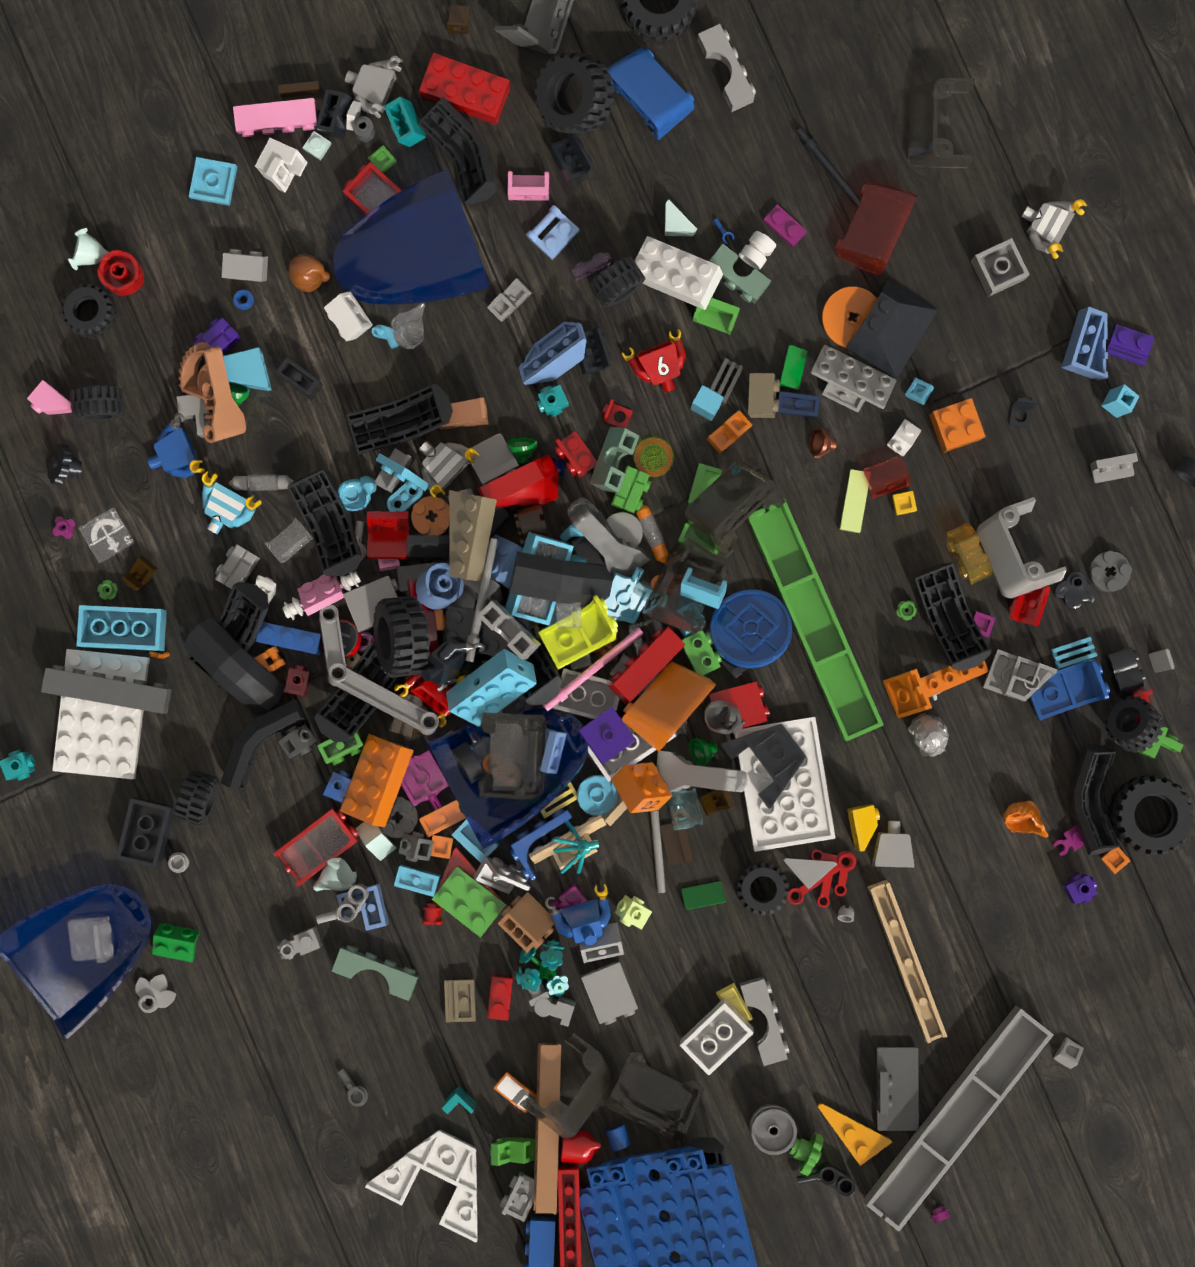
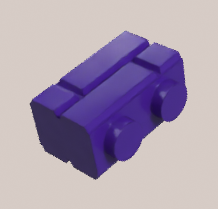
[192,318,241,358]

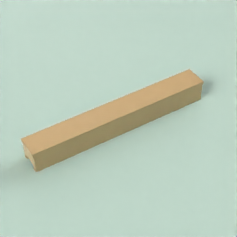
[867,880,947,1043]

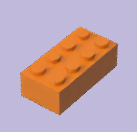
[340,734,414,828]

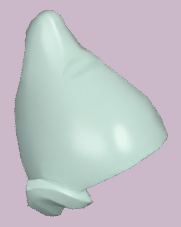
[68,228,109,270]
[313,858,357,891]

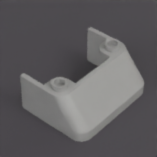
[976,497,1067,598]

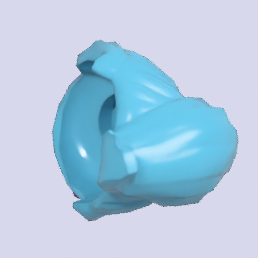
[338,476,377,512]

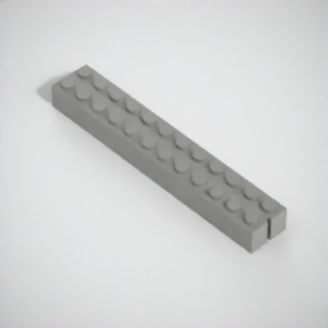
[863,1005,1053,1231]

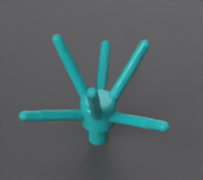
[553,820,599,874]

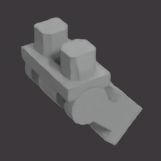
[528,982,576,1027]

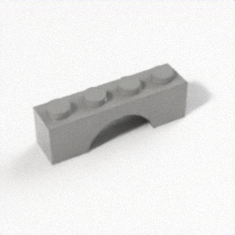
[697,24,756,112]
[739,976,789,1066]

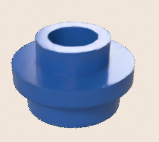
[233,289,254,310]

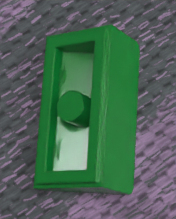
[780,345,808,390]
[681,881,726,910]

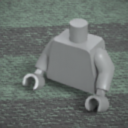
[345,56,403,118]

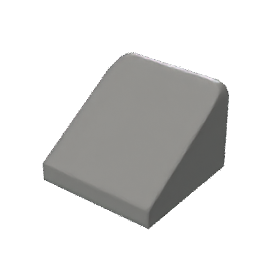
[1149,649,1175,673]
[1054,1037,1084,1069]

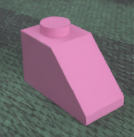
[27,380,72,415]

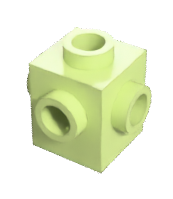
[615,895,652,929]

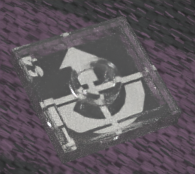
[78,507,135,563]

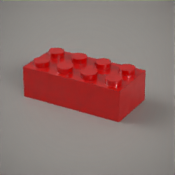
[419,53,511,125]

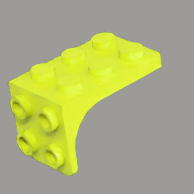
[538,595,618,669]

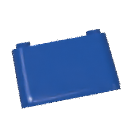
[606,47,695,141]

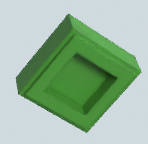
[368,145,397,173]

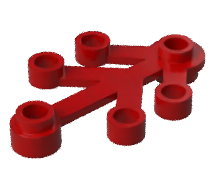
[787,849,856,908]

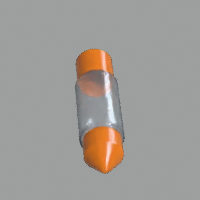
[636,504,669,563]

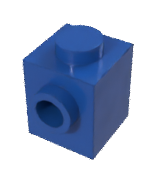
[323,770,352,803]

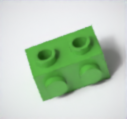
[682,630,722,676]
[317,730,365,765]

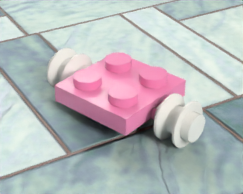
[282,571,361,620]

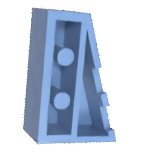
[1061,307,1108,381]

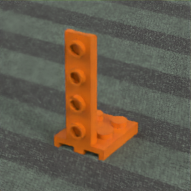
[883,660,989,718]

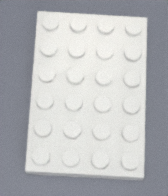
[52,649,149,779]
[735,717,835,852]

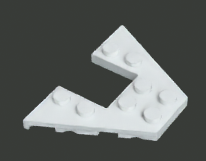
[365,1129,478,1242]

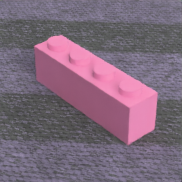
[233,98,318,137]

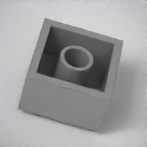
[971,238,1030,297]

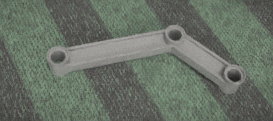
[319,605,439,735]

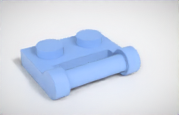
[525,205,580,260]

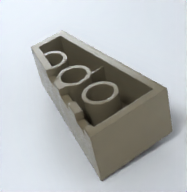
[449,490,497,581]

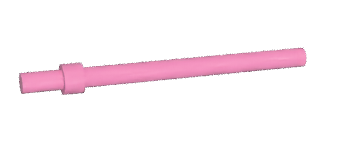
[543,628,643,711]

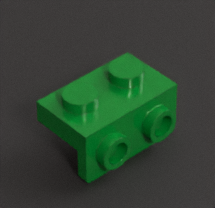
[152,923,199,962]

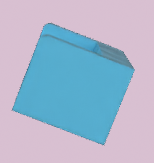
[691,385,723,421]
[680,567,727,609]
[452,816,499,863]
[394,864,441,897]

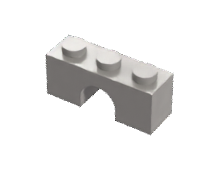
[477,600,541,660]

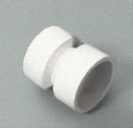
[739,231,776,270]

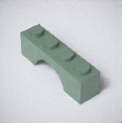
[332,944,419,1001]

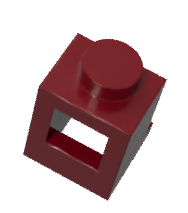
[284,665,312,696]

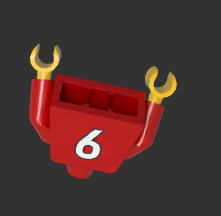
[622,330,686,392]
[394,673,456,727]

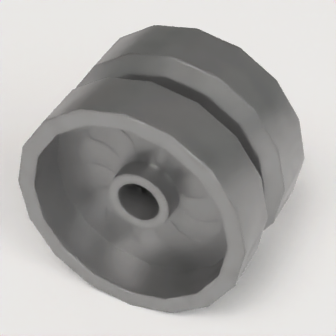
[749,1104,797,1155]

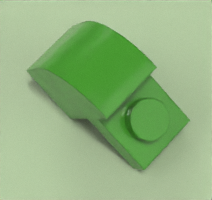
[1137,727,1183,758]
[490,1137,535,1166]

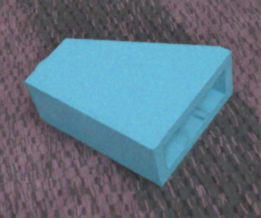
[223,347,272,391]

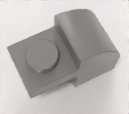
[177,395,209,438]

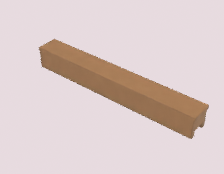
[533,1042,561,1214]

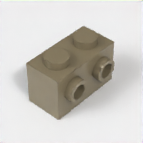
[748,373,780,418]

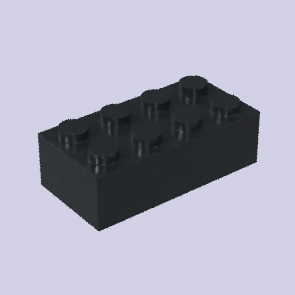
[442,605,533,660]

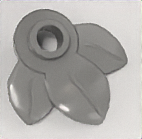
[135,974,176,1013]

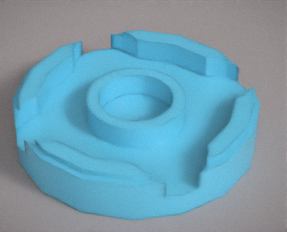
[577,775,618,816]

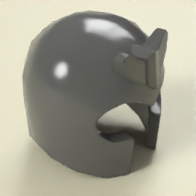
[705,700,745,734]

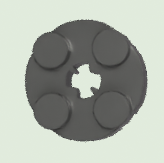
[1089,551,1132,592]

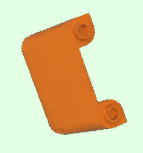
[621,661,716,752]

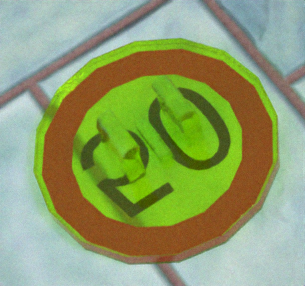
[634,437,674,477]

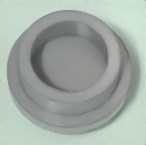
[168,852,189,873]

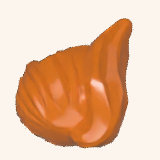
[1003,801,1048,838]

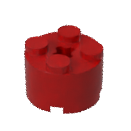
[98,250,144,296]

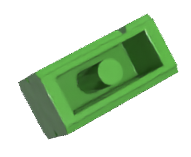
[611,466,652,514]

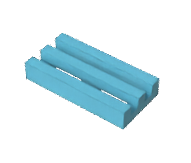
[1051,637,1097,669]

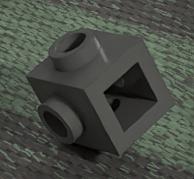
[279,724,316,759]
[398,831,434,862]

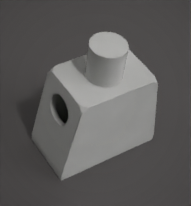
[872,821,914,868]

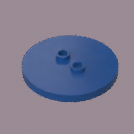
[710,589,792,668]

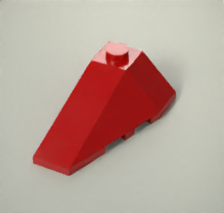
[478,455,559,507]

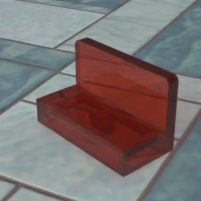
[863,456,910,499]

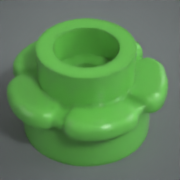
[97,580,118,600]
[896,600,917,620]

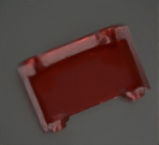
[835,181,918,276]

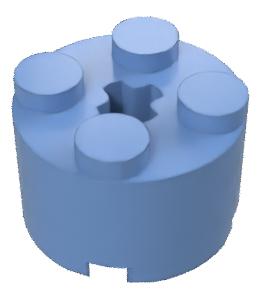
[416,563,464,610]

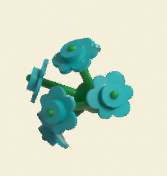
[515,939,569,997]

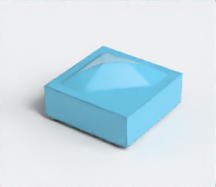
[905,377,934,405]

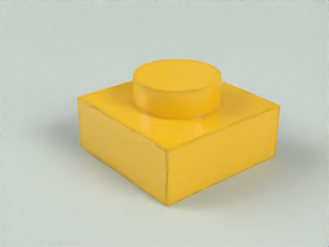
[892,491,917,516]

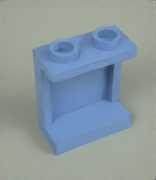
[505,721,567,774]

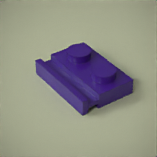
[1106,324,1155,366]

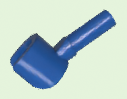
[714,218,734,245]

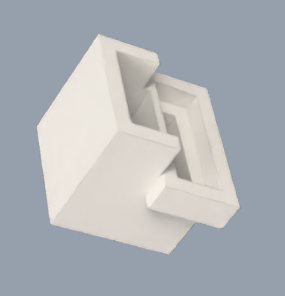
[255,138,308,192]

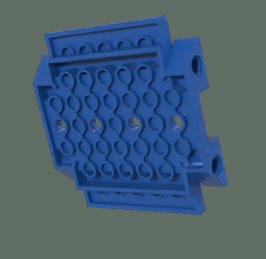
[579,1146,757,1267]

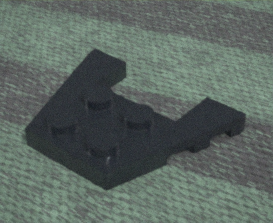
[721,724,807,809]

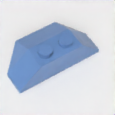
[519,322,586,385]

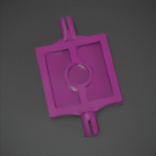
[401,746,450,810]

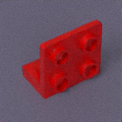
[554,431,597,479]

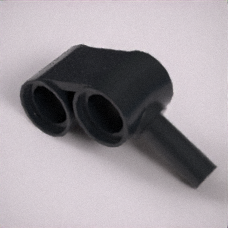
[796,1162,855,1197]

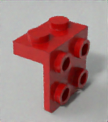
[367,511,410,559]

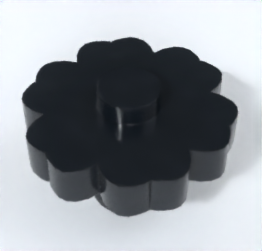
[48,443,82,485]

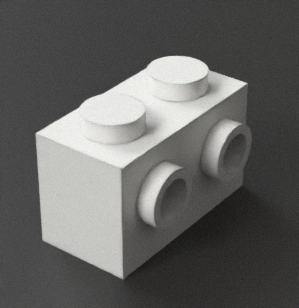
[324,292,373,342]

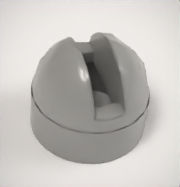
[837,905,854,922]

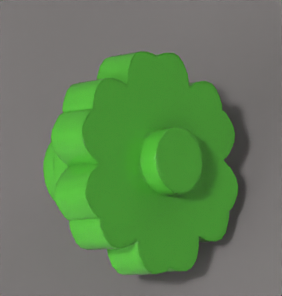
[789,1133,824,1176]

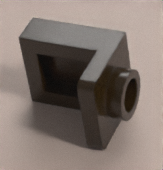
[121,555,158,591]
[699,789,736,816]

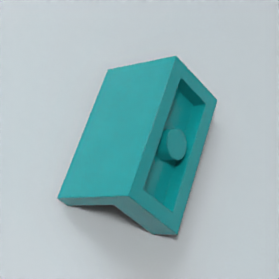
[442,1086,477,1114]

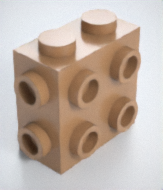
[497,892,555,952]

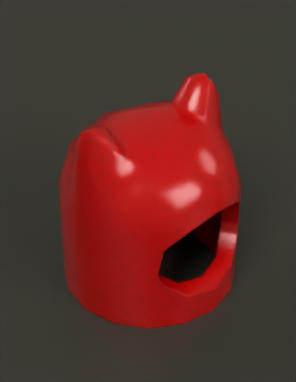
[560,1128,601,1164]

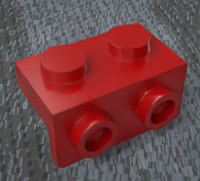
[1009,586,1050,627]

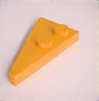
[817,1103,892,1166]

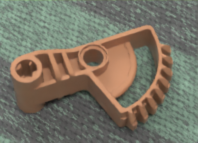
[178,342,246,443]

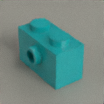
[384,97,426,147]

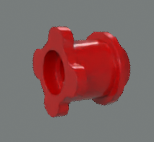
[422,902,443,925]

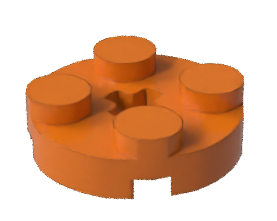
[411,496,449,535]

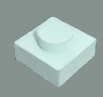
[303,131,331,161]

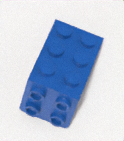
[1029,659,1110,721]
[510,808,572,881]

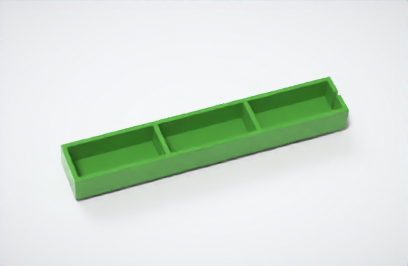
[745,499,884,742]

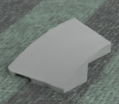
[982,649,1057,701]

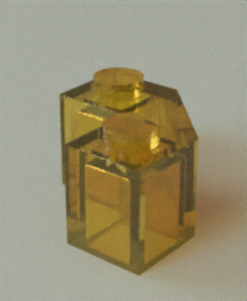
[946,522,993,585]

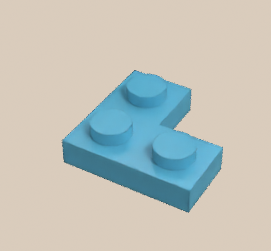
[376,454,429,491]

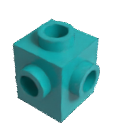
[536,385,569,417]
[0,750,35,781]

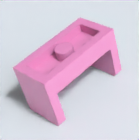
[508,171,549,201]

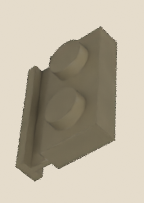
[444,979,476,1022]

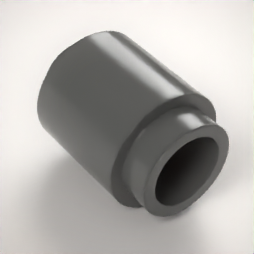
[353,116,375,142]

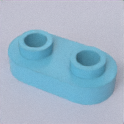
[387,484,423,512]

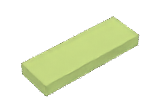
[839,469,871,533]

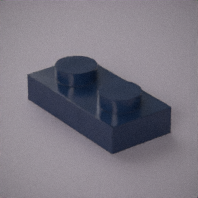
[777,392,820,418]

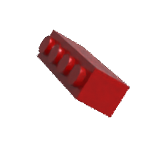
[608,627,686,704]

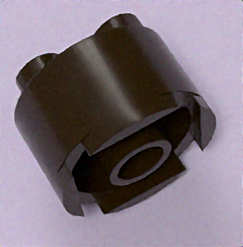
[513,503,549,548]

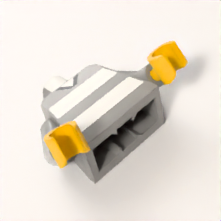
[1021,199,1087,259]
[419,441,480,500]

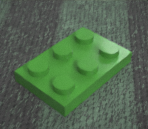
[432,866,506,938]

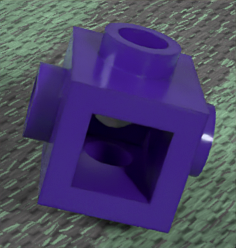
[1062,872,1098,905]

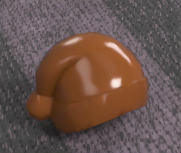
[288,254,330,292]

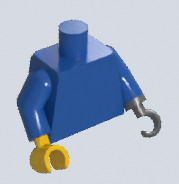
[147,413,205,478]
[545,884,611,945]

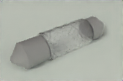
[229,474,294,491]

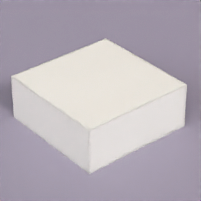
[346,101,361,131]

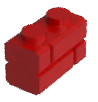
[487,974,514,1020]

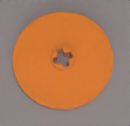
[822,287,877,347]

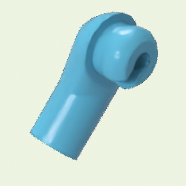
[372,325,400,349]
[560,524,584,542]

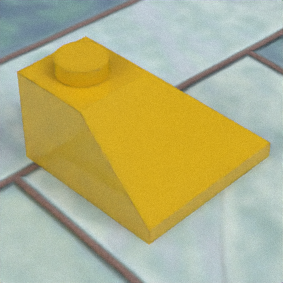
[847,804,880,852]

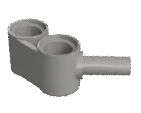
[316,884,369,924]

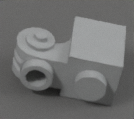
[277,926,323,960]

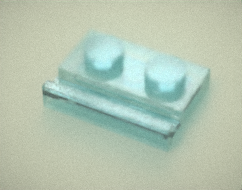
[668,788,703,831]

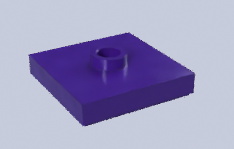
[578,707,636,765]

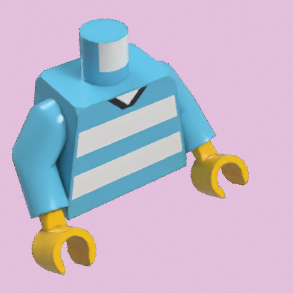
[202,471,261,535]

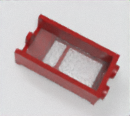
[343,162,425,245]
[274,808,359,887]

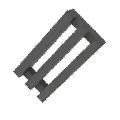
[710,358,743,404]

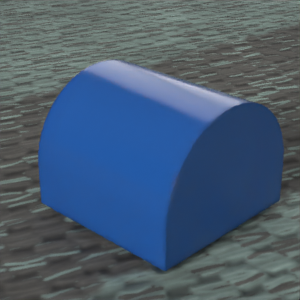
[605,1123,631,1151]

